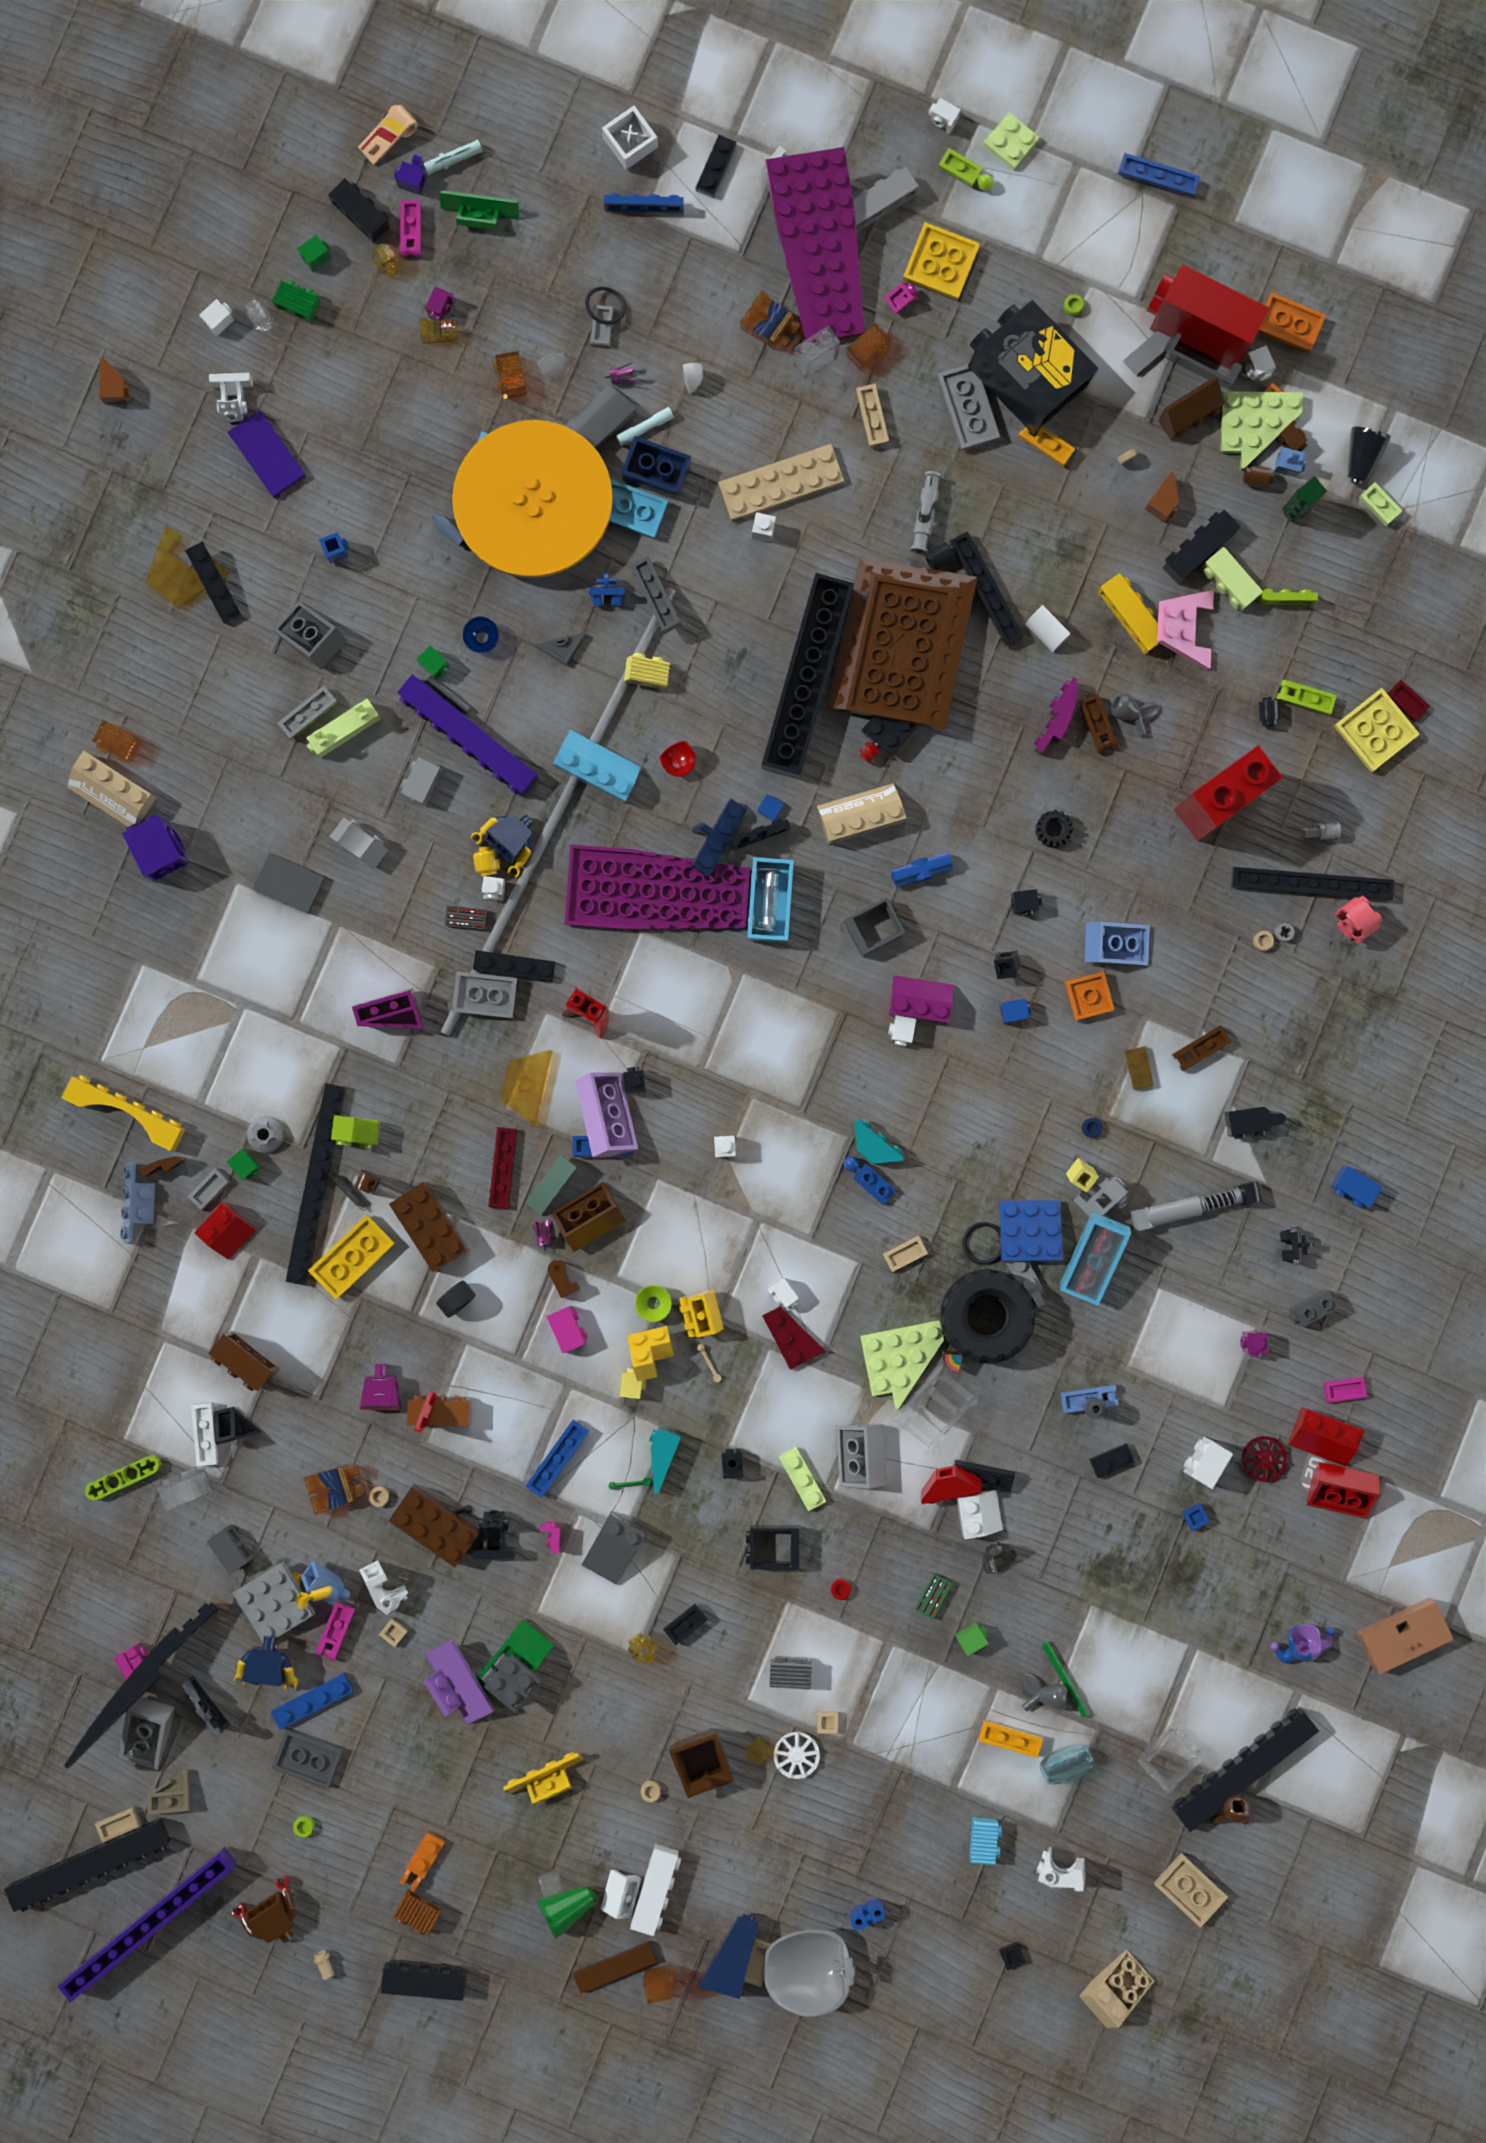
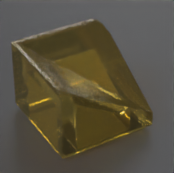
[744,1735,773,1764]

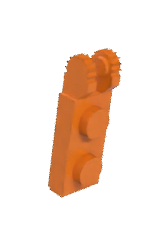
[399,1831,445,1892]

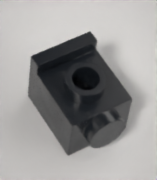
[994,950,1021,980]
[721,1448,744,1479]

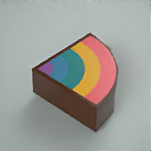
[942,1350,963,1373]

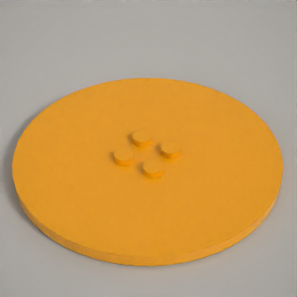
[452,420,613,578]

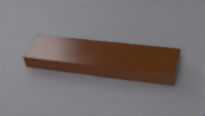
[573,1941,657,1994]

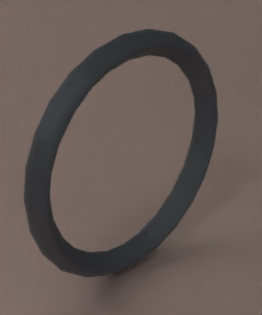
[585,286,626,325]
[962,1222,1001,1265]

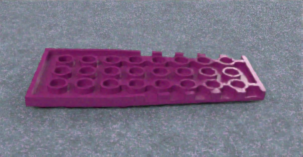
[765,147,865,343]
[564,844,750,930]

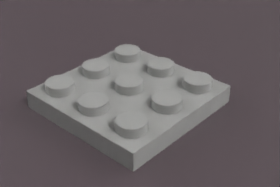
[233,1561,315,1642]

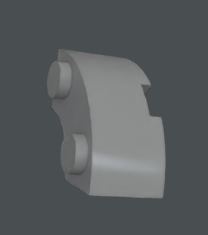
[329,817,388,869]

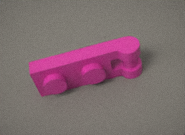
[400,200,422,257]
[315,1600,356,1662]

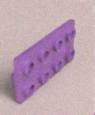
[423,1640,495,1724]

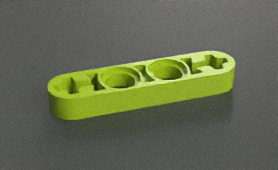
[85,1455,161,1501]

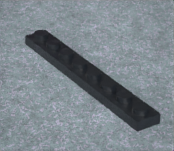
[1231,867,1394,901]

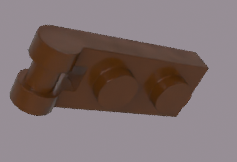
[1078,694,1118,754]
[1172,1025,1231,1072]

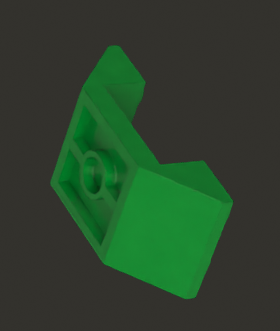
[476,1619,554,1709]

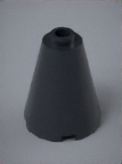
[1347,426,1391,485]

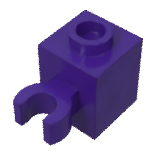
[394,152,427,195]

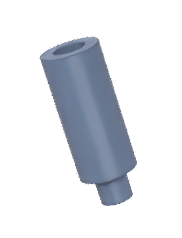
[432,513,466,547]

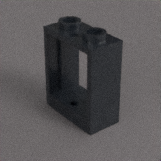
[746,1525,799,1570]

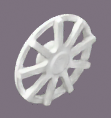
[774,1732,820,1779]

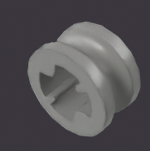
[1274,923,1294,942]

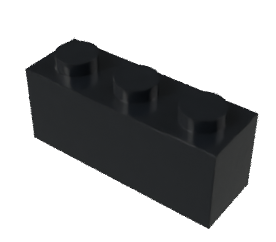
[328,178,390,243]

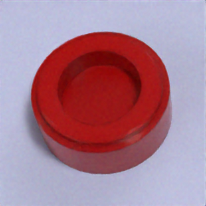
[830,1578,851,1600]

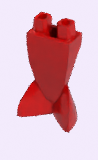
[562,988,609,1039]

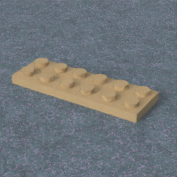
[718,444,844,521]

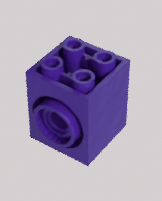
[122,815,189,882]

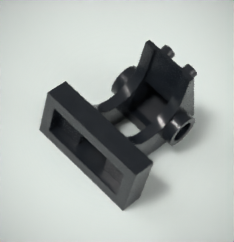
[473,1510,516,1559]

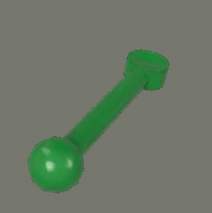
[608,1478,651,1490]

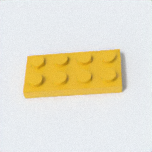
[308,1214,396,1300]

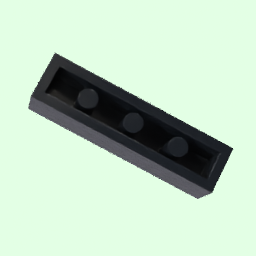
[1163,509,1241,585]
[381,1960,468,2001]

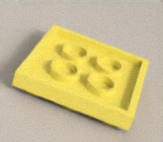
[1334,688,1419,772]

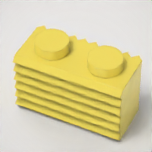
[624,653,670,689]

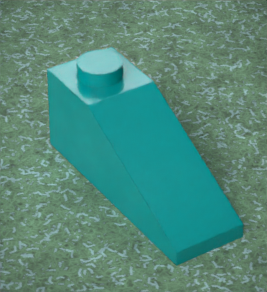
[649,1426,681,1495]

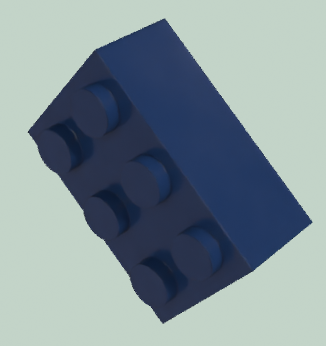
[621,436,692,500]

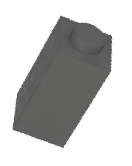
[1289,1289,1339,1327]

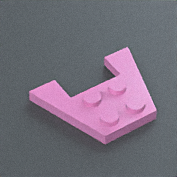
[1157,590,1214,670]

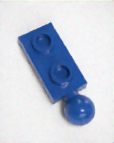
[844,1156,896,1205]

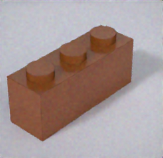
[407,1395,471,1427]

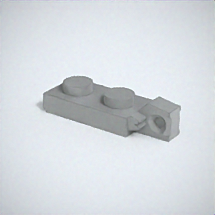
[1005,1262,1045,1308]

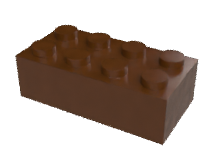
[389,1182,470,1272]
[388,1484,481,1568]

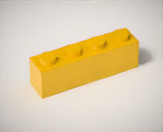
[1098,573,1160,655]

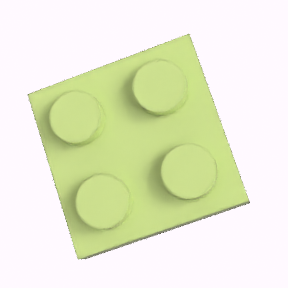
[983,113,1040,170]

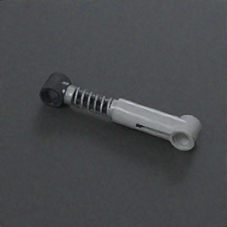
[1130,1181,1263,1231]

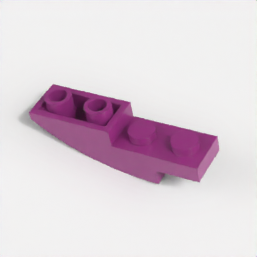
[1034,677,1077,755]

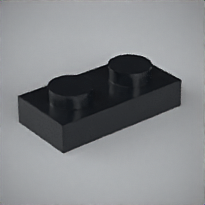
[1089,1443,1135,1478]
[663,1603,708,1646]

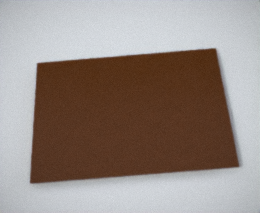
[827,557,977,730]

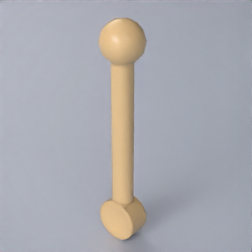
[697,1344,721,1382]

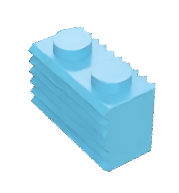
[969,1817,1002,1865]

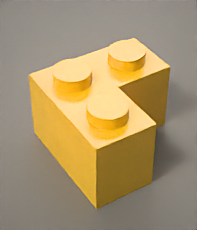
[627,1326,674,1382]

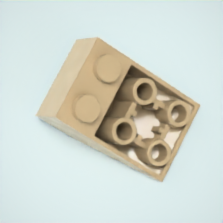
[1079,1950,1154,2028]

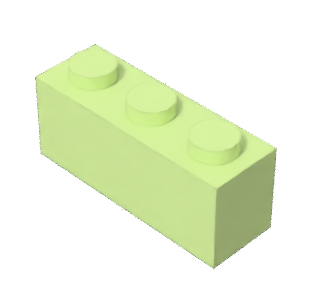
[1202,547,1263,612]

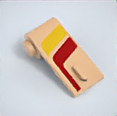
[358,105,418,165]

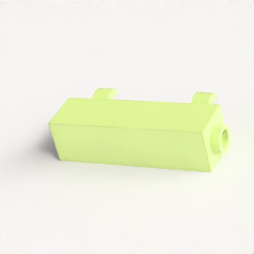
[307,699,381,758]

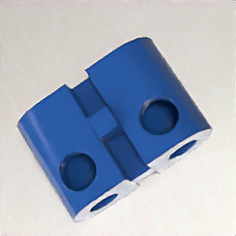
[850,1898,885,1930]

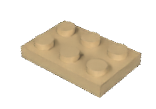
[1154,1853,1228,1928]

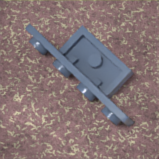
[120,1162,155,1244]

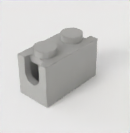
[400,757,442,806]

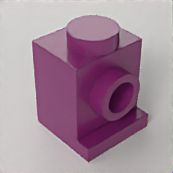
[425,286,455,321]

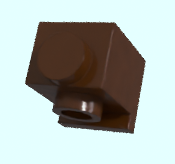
[1275,420,1308,452]

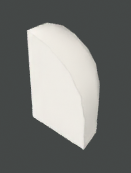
[683,363,703,394]

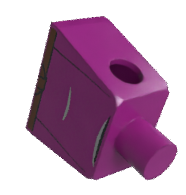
[360,1363,401,1410]

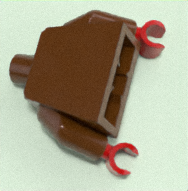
[232,1875,296,1943]

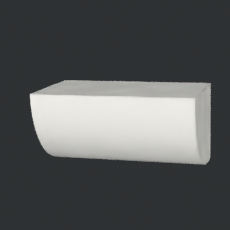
[1025,605,1071,652]

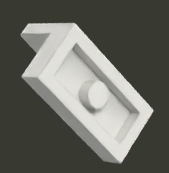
[601,1870,642,1919]

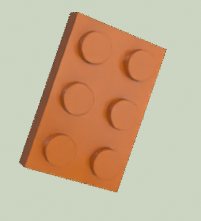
[1258,292,1326,353]

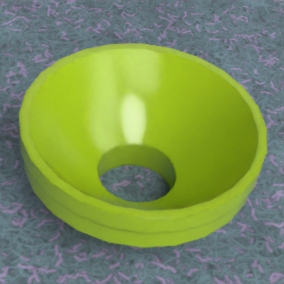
[635,1285,672,1322]

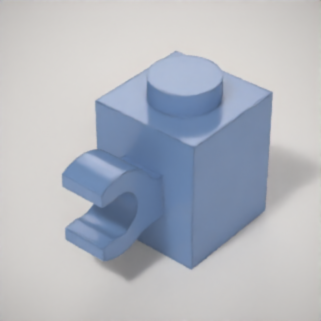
[1273,447,1307,478]

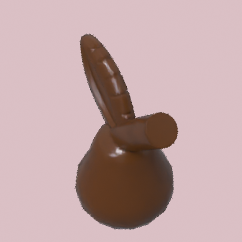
[1210,1795,1251,1825]

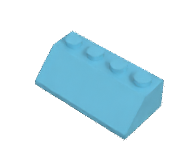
[552,730,641,803]

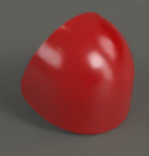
[659,741,696,777]

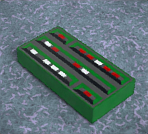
[915,1573,952,1620]

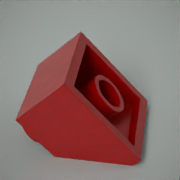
[194,1203,256,1260]

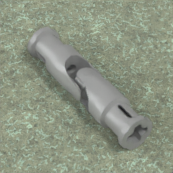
[910,471,943,554]

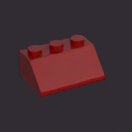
[1287,1407,1364,1467]
[1307,1462,1380,1519]

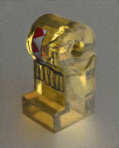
[419,319,458,343]

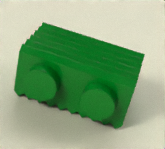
[272,280,321,323]

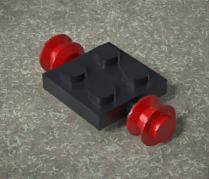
[859,717,918,763]

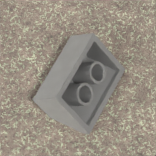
[836,1423,886,1489]

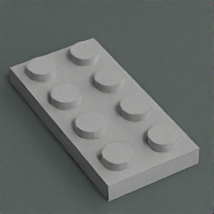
[937,364,1000,451]

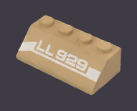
[67,750,156,827]
[817,783,906,845]

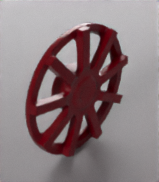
[1241,1436,1288,1482]

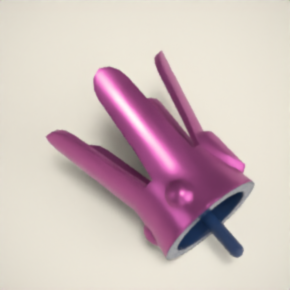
[605,362,635,385]
[532,1220,553,1251]

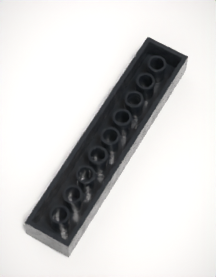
[761,573,854,780]

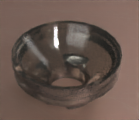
[981,1542,1017,1574]

